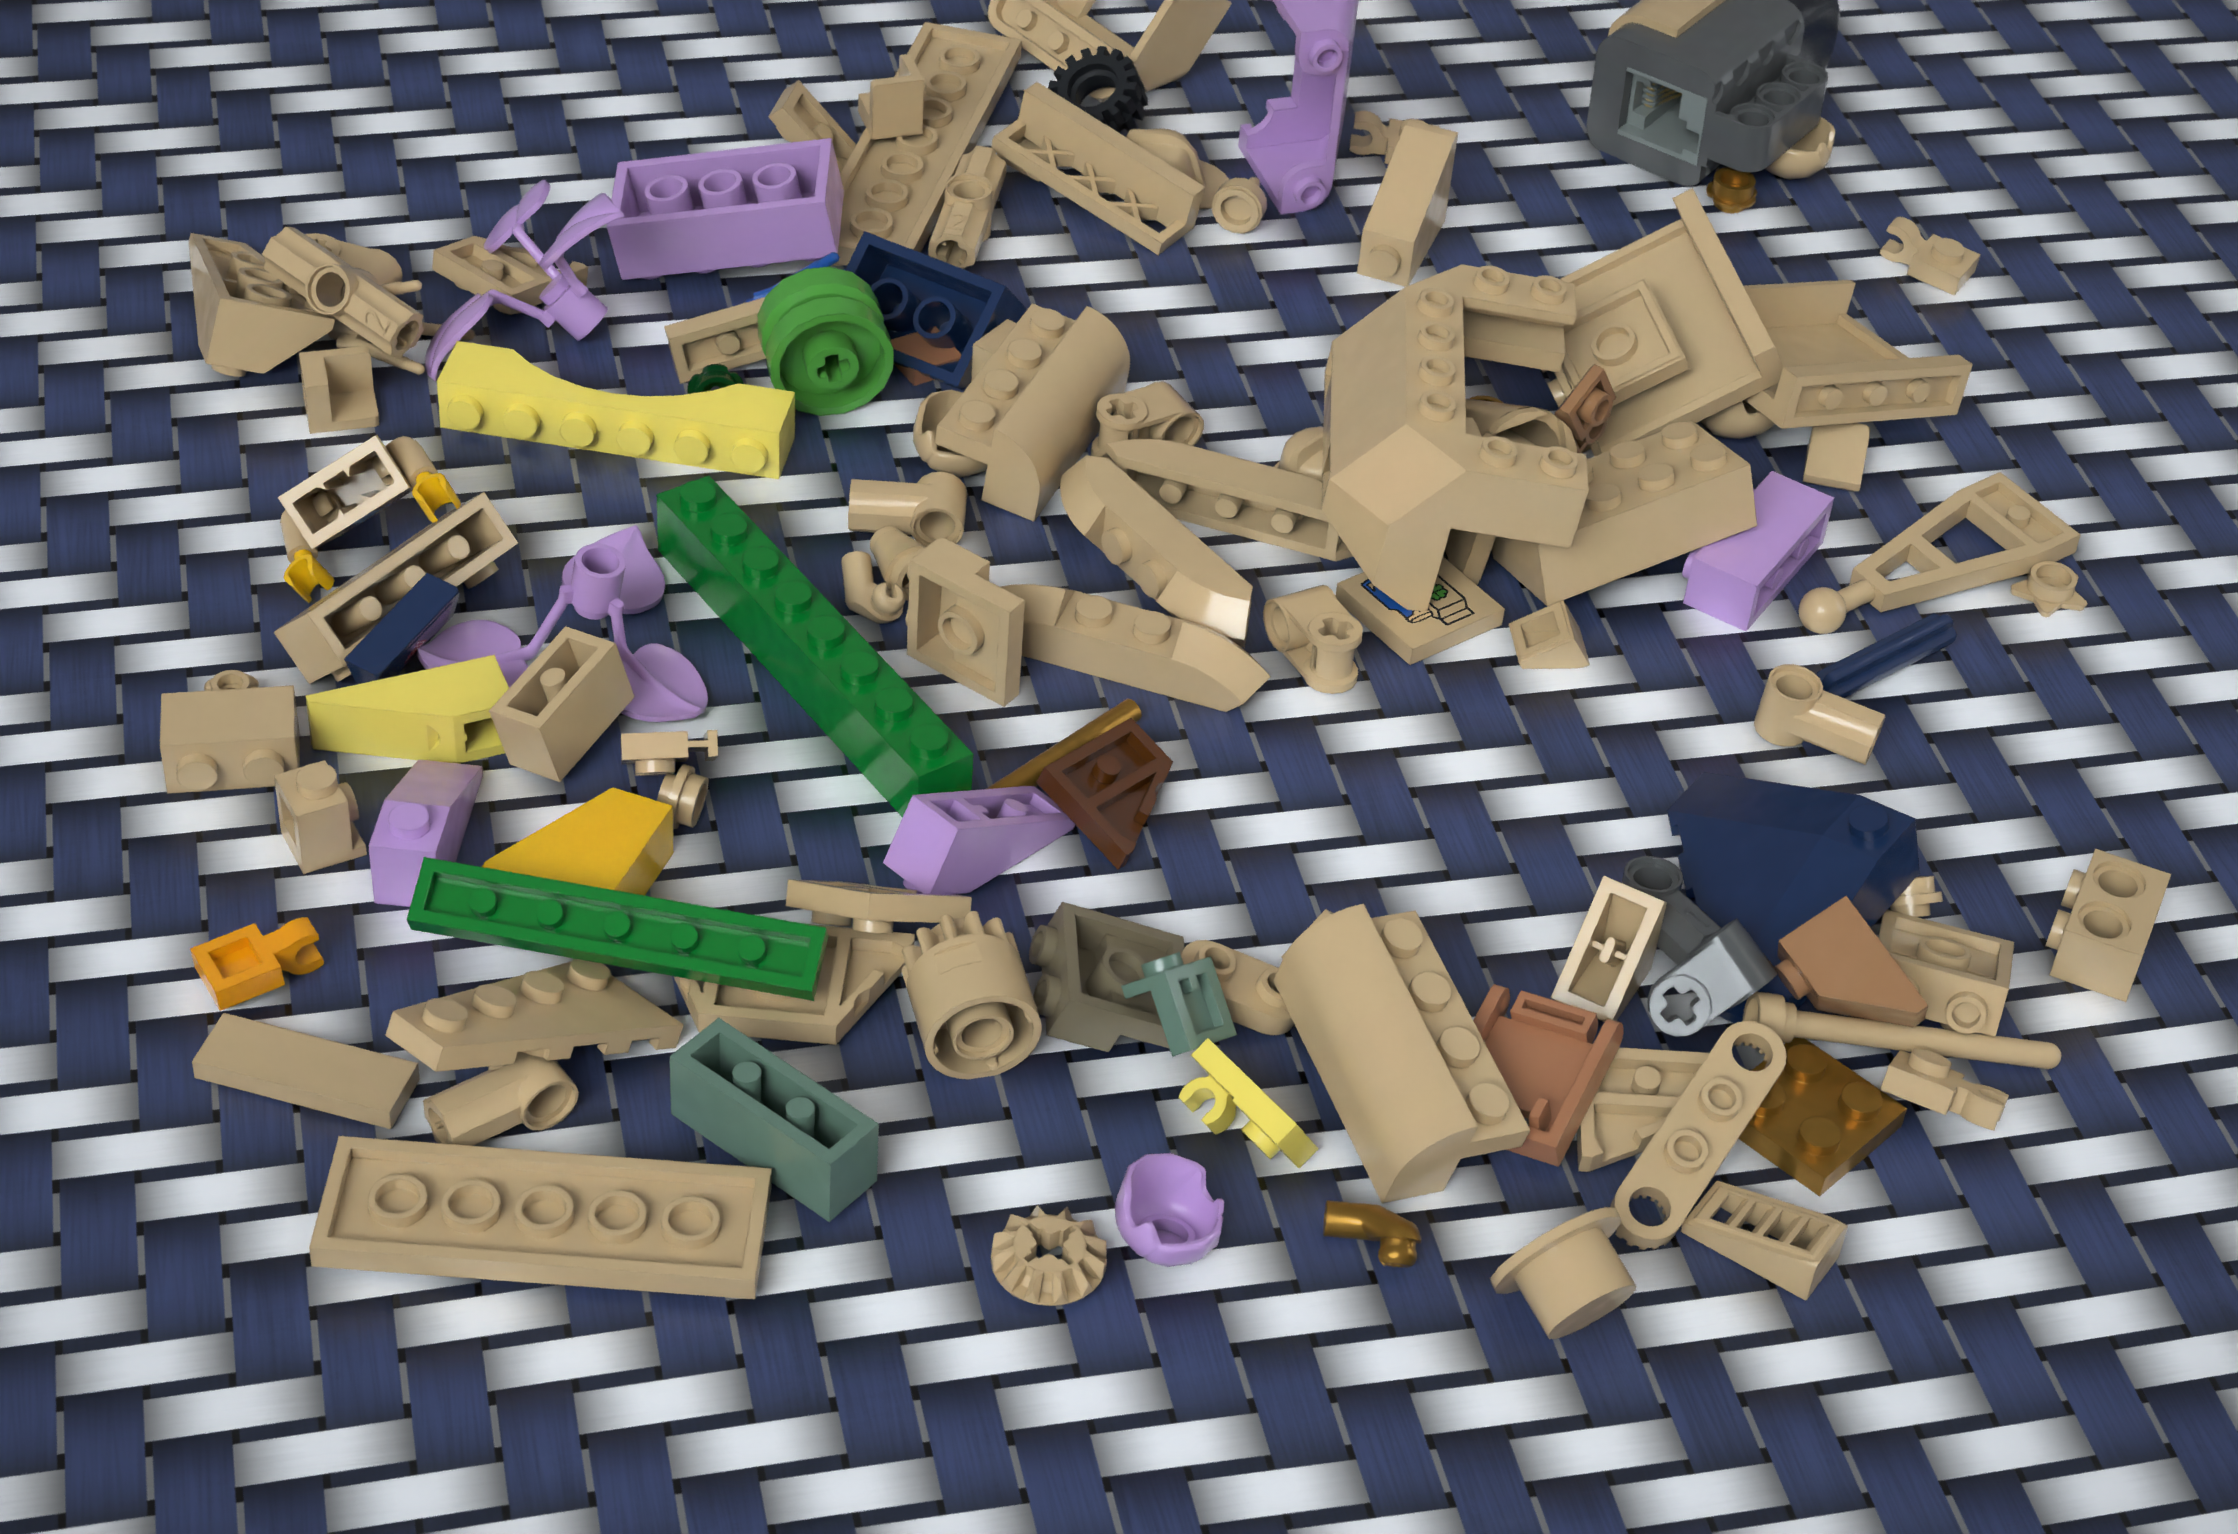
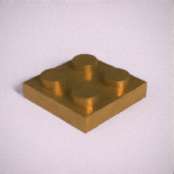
[1739,1037,1907,1197]

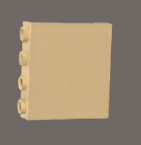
[1542,188,1783,456]
[1744,280,1973,429]

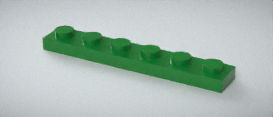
[407,857,828,1001]

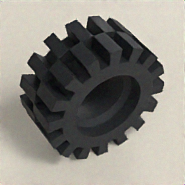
[1048,46,1148,134]

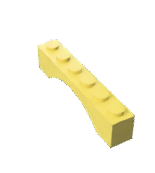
[437,341,795,479]

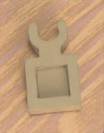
[1880,1049,2009,1130]

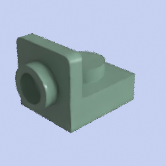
[1121,952,1237,1057]

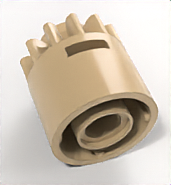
[901,911,1042,1079]

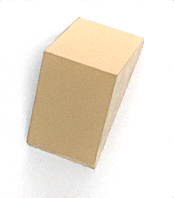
[1551,876,1667,1022]

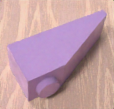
[369,759,483,907]
[883,786,1075,895]

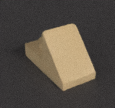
[768,80,856,173]

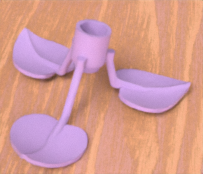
[425,179,625,382]
[417,525,708,722]

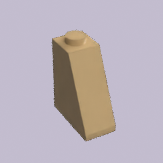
[1357,120,1458,287]

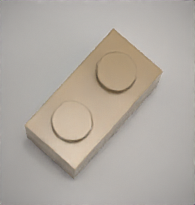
[489,626,635,782]
[160,685,300,794]

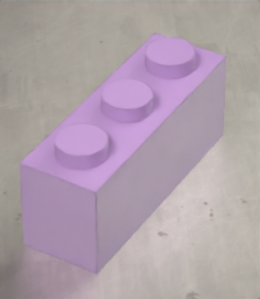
[1682,471,1834,631]

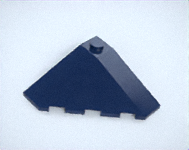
[1667,772,1920,1024]

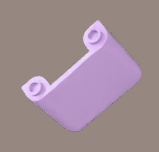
[1238,0,1359,215]

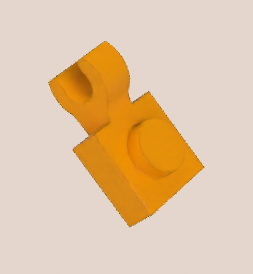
[190,917,324,1011]

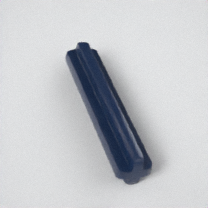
[1816,613,1957,698]

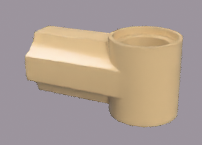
[848,471,967,547]
[1754,664,1886,765]
[423,1052,579,1146]

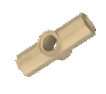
[928,146,1007,269]
[262,226,424,358]

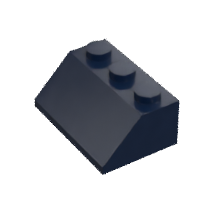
[845,231,1026,390]

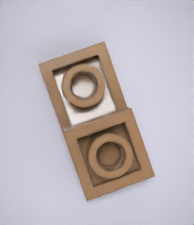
[1554,364,1616,453]

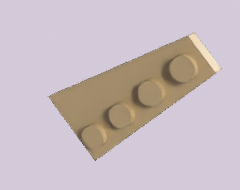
[385,959,684,1072]

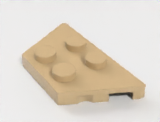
[673,924,915,1045]

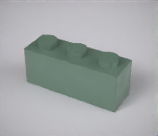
[669,1018,879,1222]

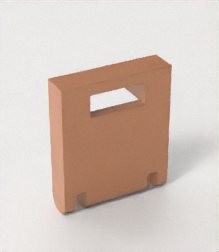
[1473,984,1624,1167]

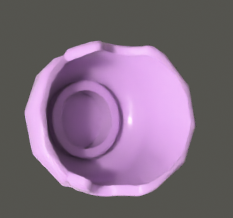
[1115,1153,1224,1267]

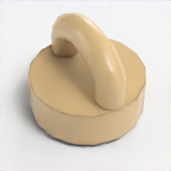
[1212,177,1267,234]

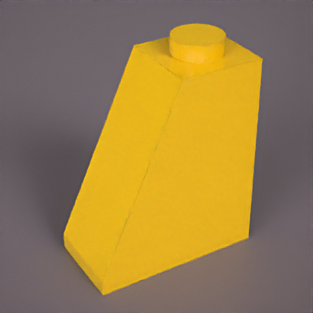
[482,787,674,896]

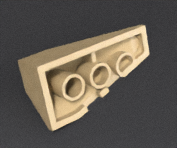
[188,233,335,377]

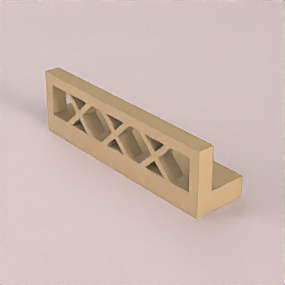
[991,82,1205,255]

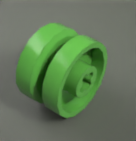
[757,267,894,416]

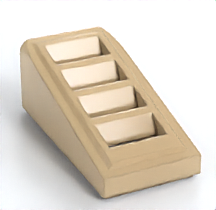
[1680,1181,1848,1301]

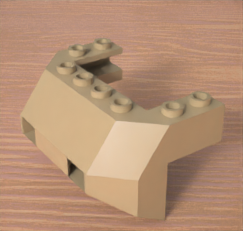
[1322,264,1589,612]

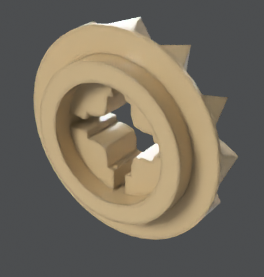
[991,1205,1107,1306]

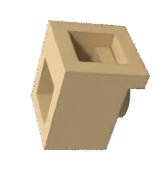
[274,760,367,874]

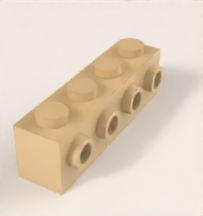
[274,492,518,684]

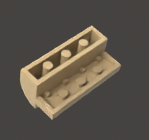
[934,303,1130,522]
[1273,904,1530,1203]

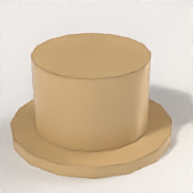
[1490,1207,1636,1339]

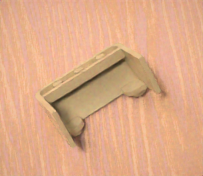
[988,0,1232,102]

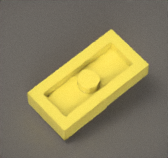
[1179,1038,1318,1168]

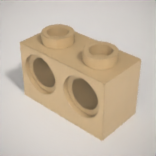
[2045,849,2171,1002]

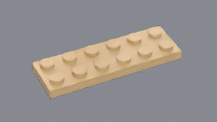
[309,1136,772,1299]

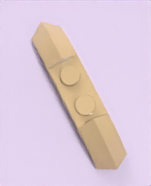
[1096,439,1353,561]
[1060,455,1253,647]
[1001,584,1271,712]

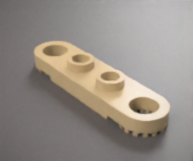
[1610,1021,1786,1250]

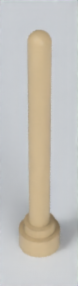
[1743,992,2061,1069]

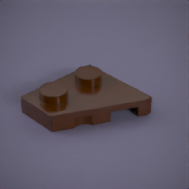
[1036,718,1173,870]

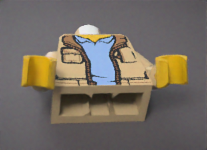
[278,435,461,603]

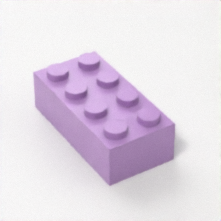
[607,138,844,280]

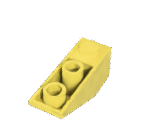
[306,655,509,764]

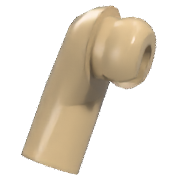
[841,551,905,624]

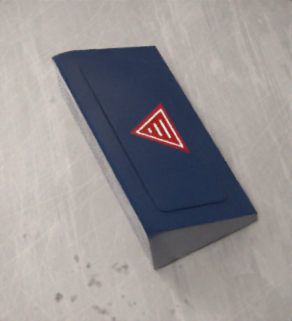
[344,573,460,684]

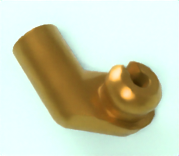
[1323,1201,1422,1268]

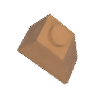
[1775,895,1928,1027]

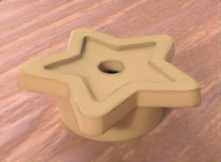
[2011,561,2087,617]

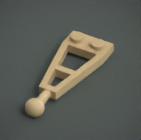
[1798,472,2081,634]

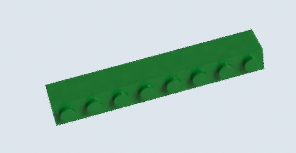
[657,475,974,818]

